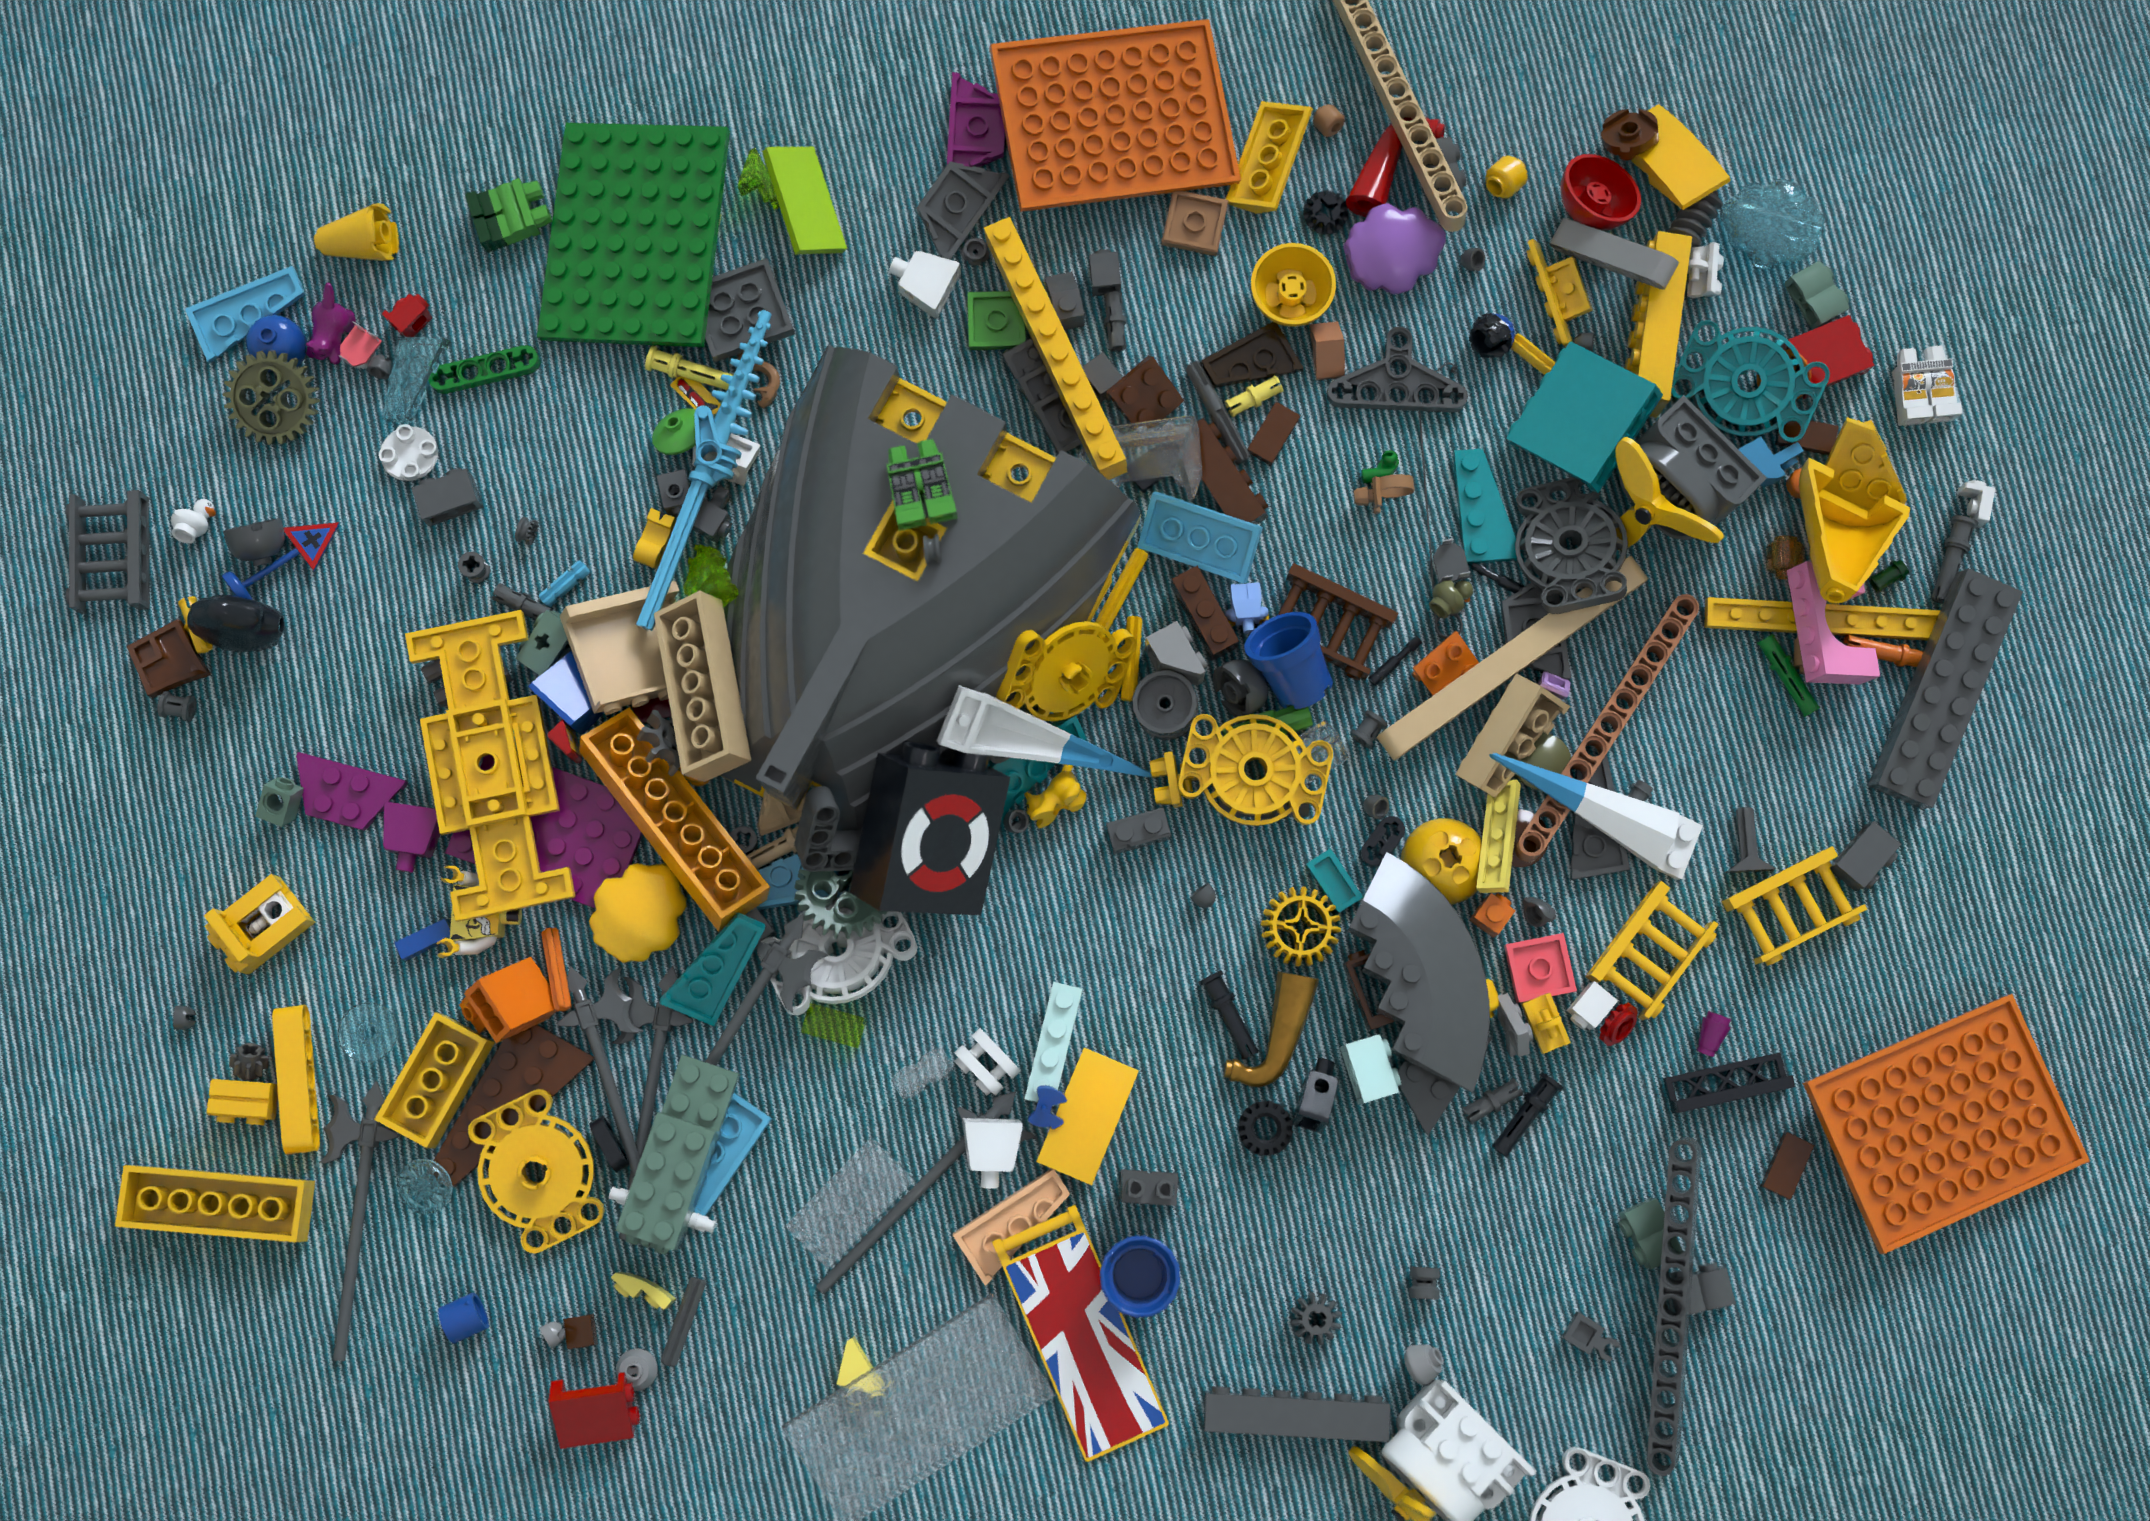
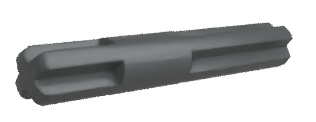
[1186,361,1250,464]

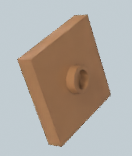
[1161,191,1229,256]

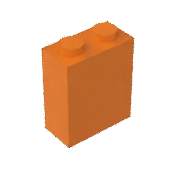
[464,957,557,1043]

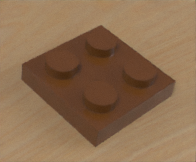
[1106,355,1184,437]

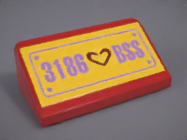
[547,720,583,764]

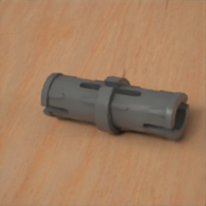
[1104,291,1127,352]
[492,583,553,620]
[1462,1078,1523,1125]

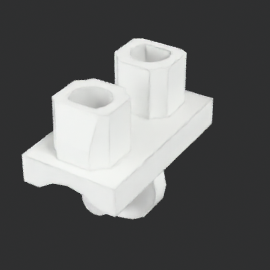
[1687,242,1724,299]

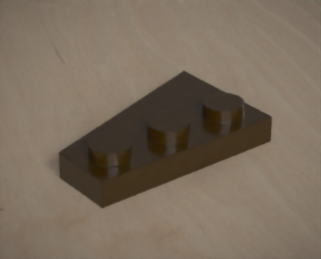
[1201,322,1304,388]

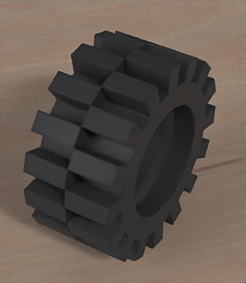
[1238,1101,1293,1156]

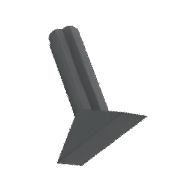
[1725,807,1776,873]

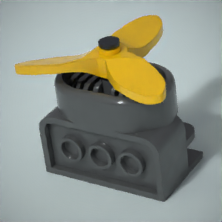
[1615,395,1767,547]

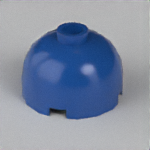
[246,315,307,373]

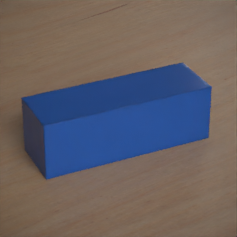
[394,918,451,961]

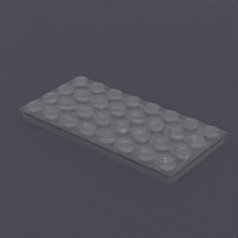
[782,1293,1056,1521]

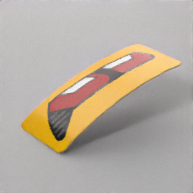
[670,376,721,416]

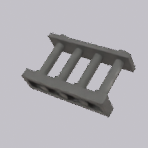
[65,490,150,614]

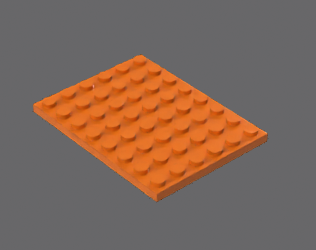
[989,19,1241,212]
[1803,994,2090,1254]

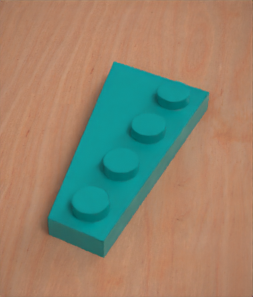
[1453,448,1523,564]
[659,912,765,1026]

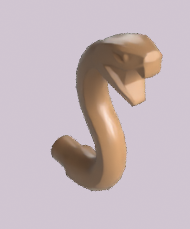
[737,353,780,409]

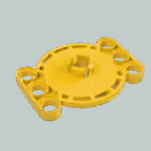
[996,621,1137,722]
[1178,714,1333,826]
[468,1089,605,1254]

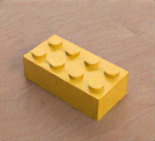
[374,1012,495,1148]

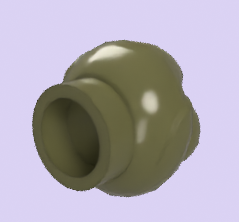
[1429,580,1473,619]

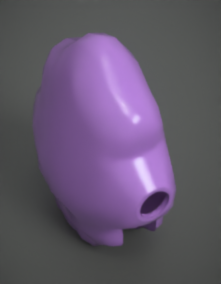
[1343,203,1446,294]

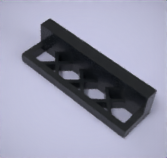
[1663,1052,1796,1113]

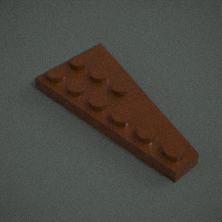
[426,1025,595,1188]

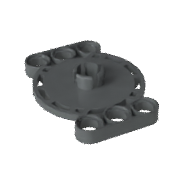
[1515,477,1628,614]

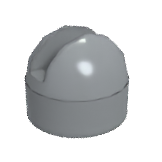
[539,1321,565,1349]

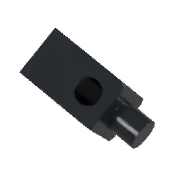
[1292,1058,1339,1133]

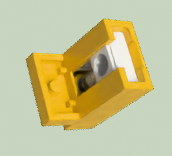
[204,874,315,975]

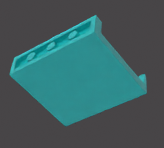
[1506,341,1663,493]

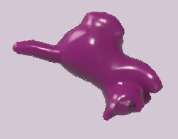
[306,282,356,365]

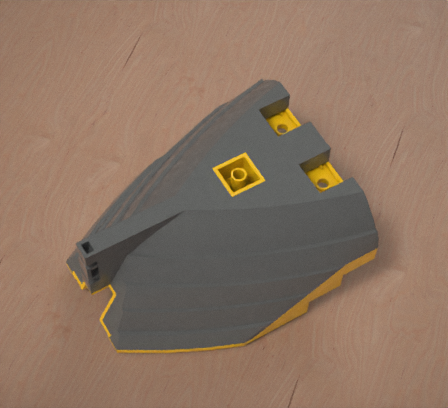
[719,345,1141,831]

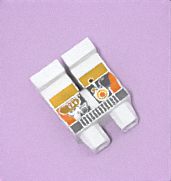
[1892,345,1963,426]

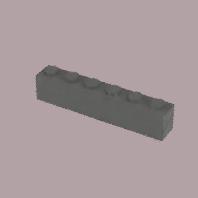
[1203,1386,1391,1442]

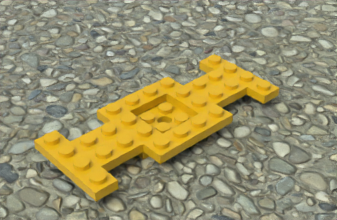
[405,610,575,922]

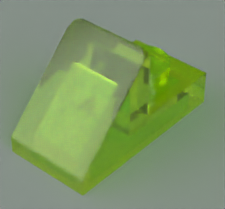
[737,148,780,210]

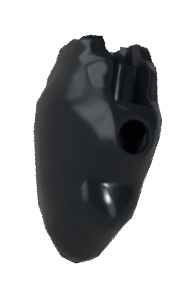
[187,595,284,653]

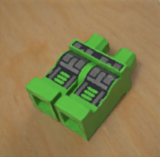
[886,439,958,531]

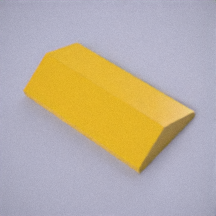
[1226,101,1313,214]

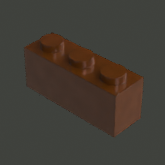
[1171,565,1239,661]

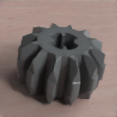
[1290,1292,1342,1345]

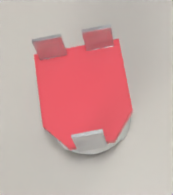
[338,321,382,369]

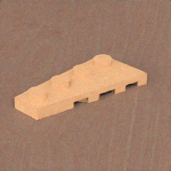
[952,1168,1070,1286]

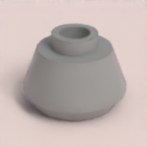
[1404,1344,1444,1385]
[616,1348,658,1391]

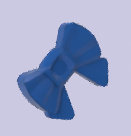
[1028,1085,1067,1129]

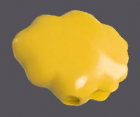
[589,863,687,963]

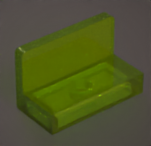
[801,1003,867,1049]

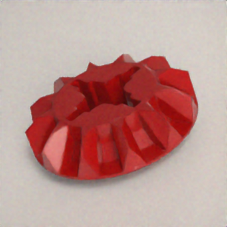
[1599,1003,1638,1046]

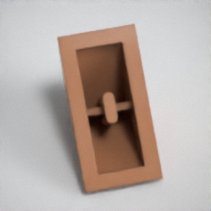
[1309,322,1345,380]

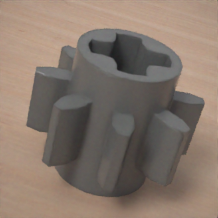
[229,1043,269,1080]

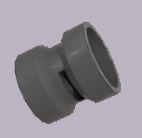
[1409,1266,1440,1299]

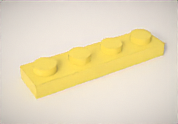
[1476,780,1521,893]

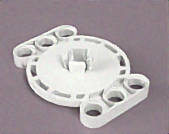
[757,898,918,1015]
[1529,1447,1650,1521]

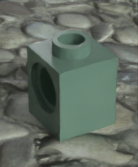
[255,777,304,827]

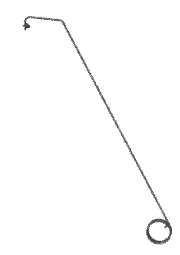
[1418,362,1463,639]

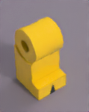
[633,508,677,569]

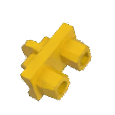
[1149,751,1197,808]
[1521,993,1571,1054]

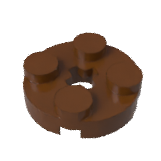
[1601,109,1659,161]

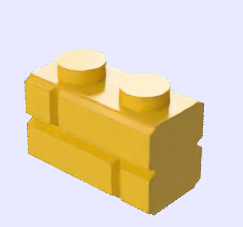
[206,1079,278,1125]

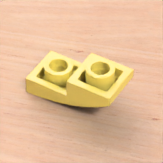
[611,1272,676,1310]

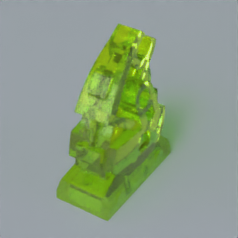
[683,545,739,607]

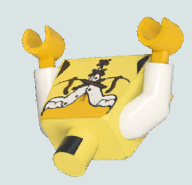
[436,866,522,958]

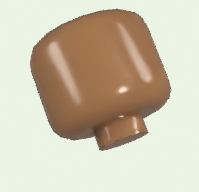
[1313,104,1345,137]

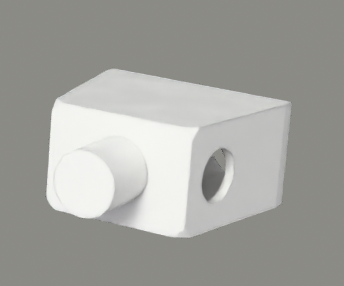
[889,251,961,319]
[962,1118,1023,1189]

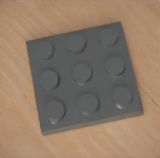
[705,258,795,363]

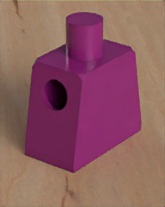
[383,802,440,873]

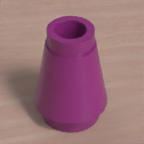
[1697,1011,1732,1057]

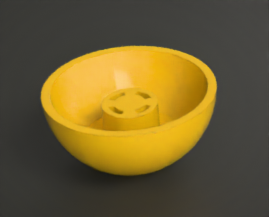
[1251,243,1336,327]
[1401,818,1482,905]

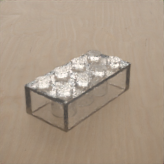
[785,1137,916,1269]

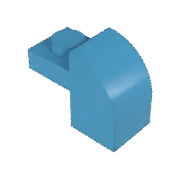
[1738,436,1804,486]

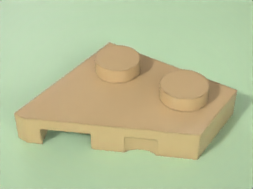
[757,790,806,836]

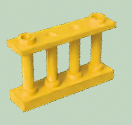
[1721,846,1867,966]
[1585,881,1719,1020]

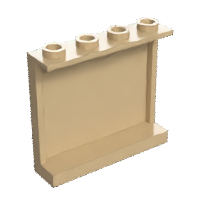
[559,580,679,715]

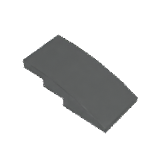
[1001,338,1082,454]

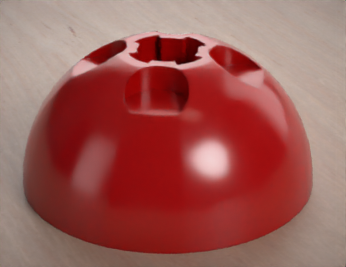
[1560,154,1641,231]

